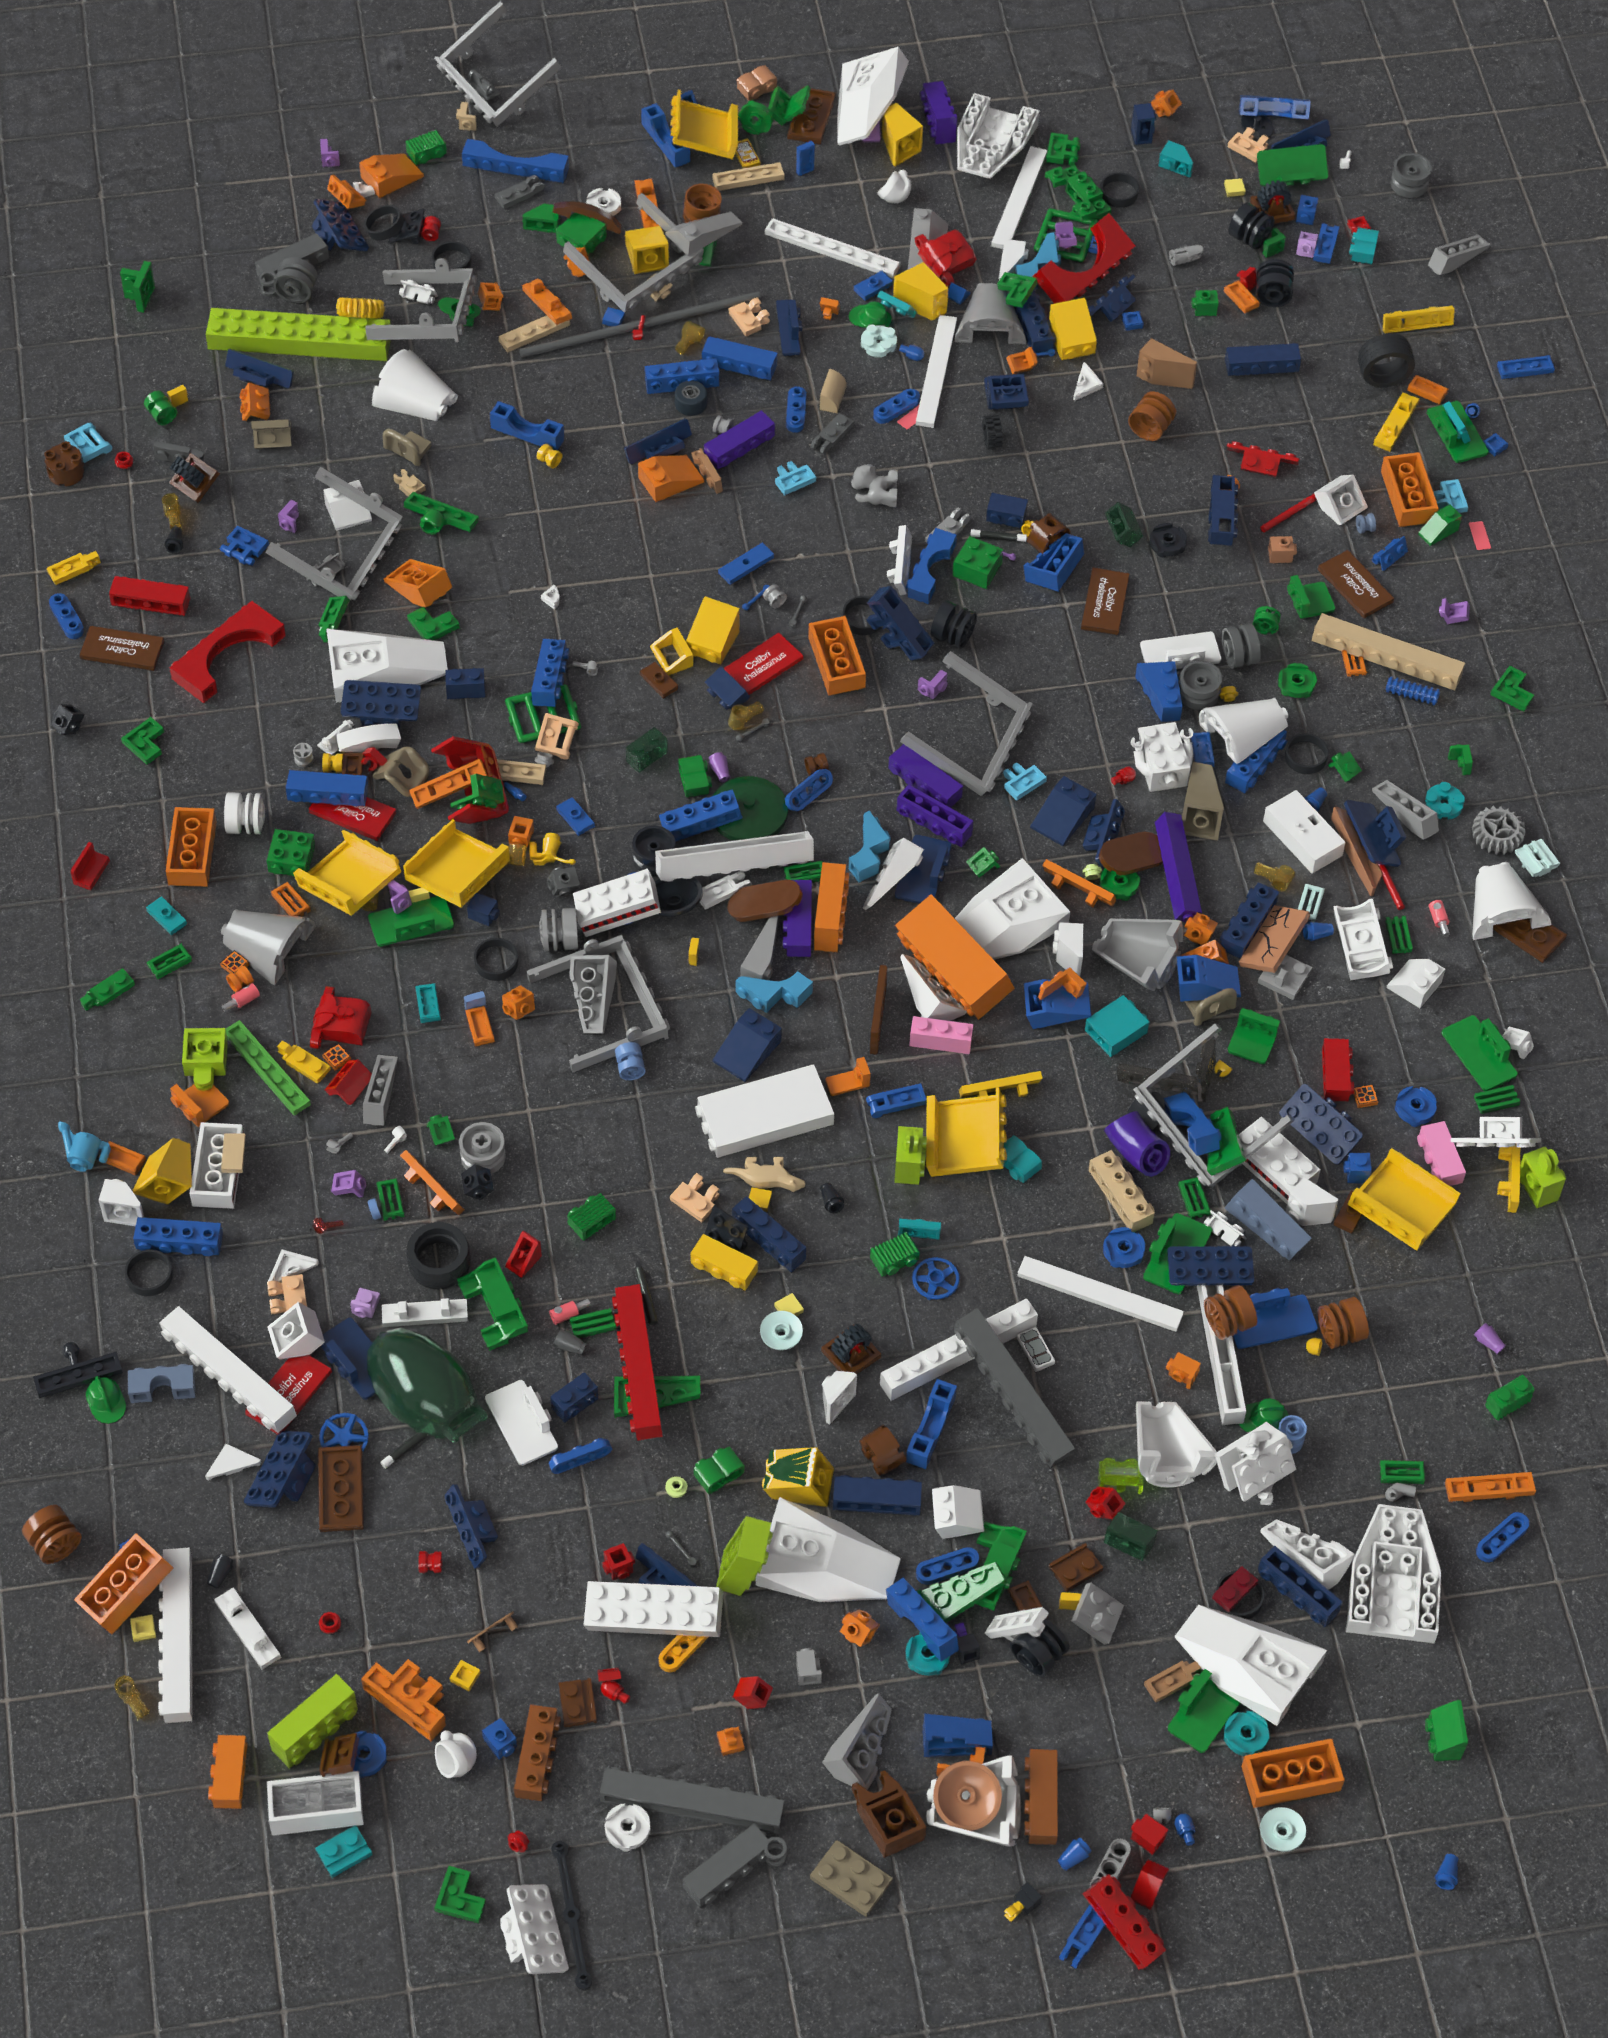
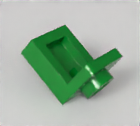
[1328,751,1362,782]

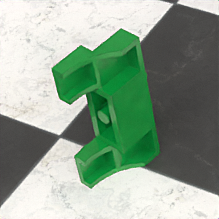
[1045,165,1111,221]
[457,1258,528,1351]
[973,1521,1027,1611]

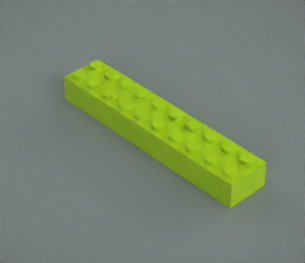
[206,308,391,361]

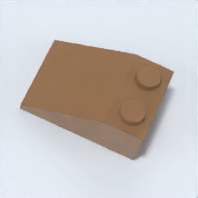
[1137,338,1197,389]

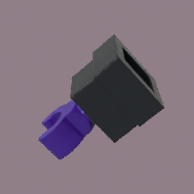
[954,1623,980,1664]

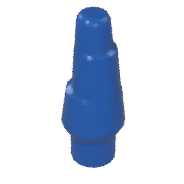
[503,782,526,801]

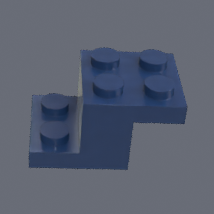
[984,374,1029,410]

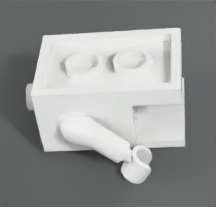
[1131,722,1193,792]
[1215,1422,1296,1505]

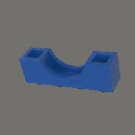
[1239,95,1311,119]
[641,103,690,168]
[490,401,564,450]
[906,528,957,604]
[1164,1092,1221,1156]
[906,1379,957,1469]
[886,1578,959,1662]

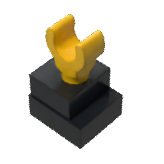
[1004,1881,1042,1922]

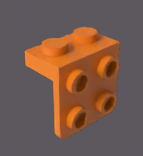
[170,1084,229,1127]

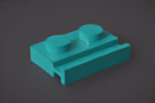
[877,290,917,318]
[1443,401,1471,444]
[315,1825,372,1878]

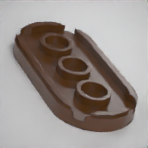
[1099,831,1163,875]
[727,880,803,922]

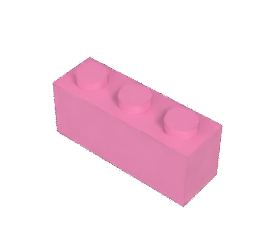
[910,1016,973,1054]
[1417,1121,1466,1186]

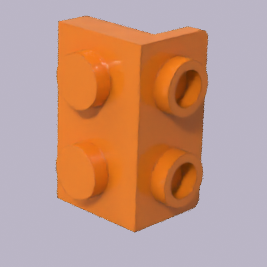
[327,175,366,209]
[239,383,270,421]

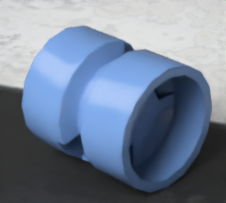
[615,1042,645,1080]
[1278,1415,1307,1454]

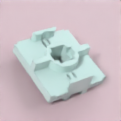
[1515,839,1560,877]

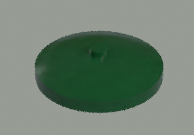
[713,776,788,841]

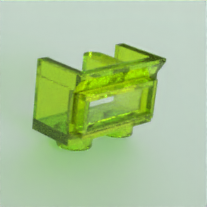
[1098,1458,1144,1494]

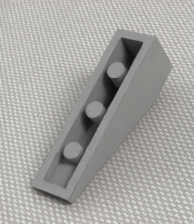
[1428,235,1491,275]
[1372,780,1439,840]
[740,916,779,980]
[363,1055,398,1126]

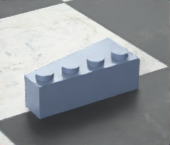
[1224,1179,1312,1261]

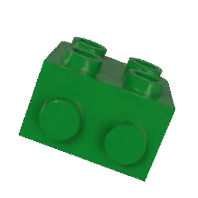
[768,85,811,126]
[1287,575,1335,619]
[450,774,504,810]
[1228,1008,1280,1064]

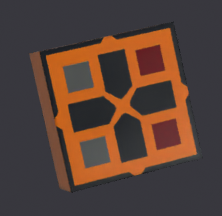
[220,950,249,973]
[322,1043,351,1071]
[1353,1084,1379,1108]

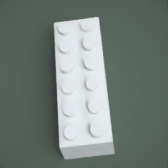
[584,1581,723,1637]

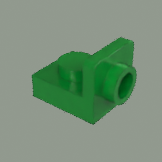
[1262,228,1285,258]
[1448,744,1473,775]
[966,847,1001,878]
[426,1114,455,1146]

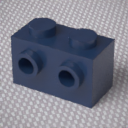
[1131,103,1156,145]
[986,493,1028,528]
[705,666,750,713]
[445,668,485,699]
[550,1372,598,1423]

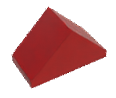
[505,1231,542,1278]
[1131,1859,1169,1910]

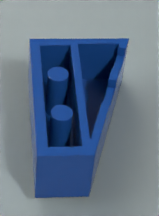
[1023,533,1084,592]
[1135,661,1182,722]
[923,1714,993,1757]

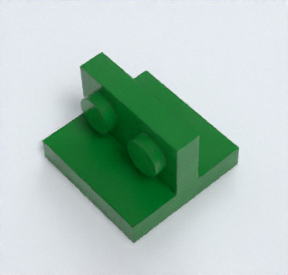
[120,261,155,313]

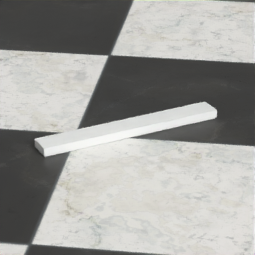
[991,146,1047,249]
[765,218,901,278]
[916,315,957,428]
[1017,1256,1184,1332]

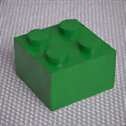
[953,536,1003,589]

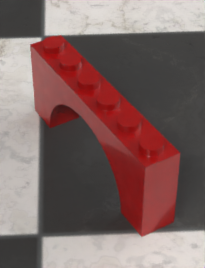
[1033,213,1135,304]
[169,601,286,703]

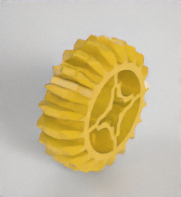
[336,298,385,319]

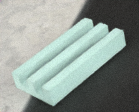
[1298,884,1325,922]

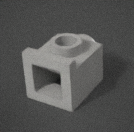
[796,1648,822,1685]

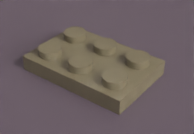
[810,1840,893,1917]

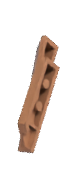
[1331,807,1382,896]

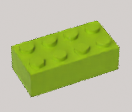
[716,1516,773,1596]
[267,1674,358,1769]

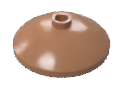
[933,1761,1002,1831]

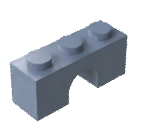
[128,1364,196,1403]

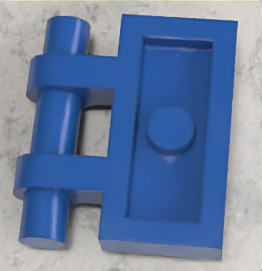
[220,526,269,566]

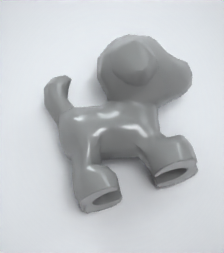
[851,464,898,507]

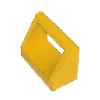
[650,628,693,675]

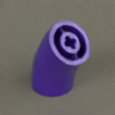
[1104,1111,1170,1177]

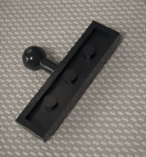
[33,1342,123,1398]

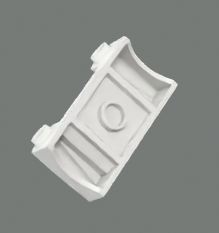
[1333,899,1393,980]

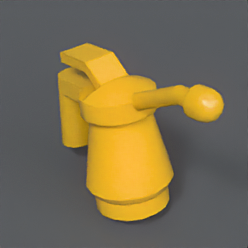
[529,833,576,865]

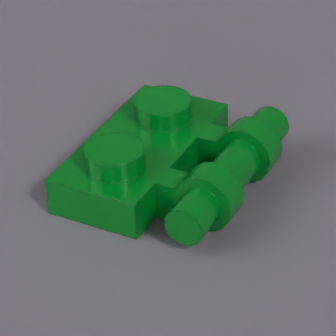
[1046,133,1081,166]

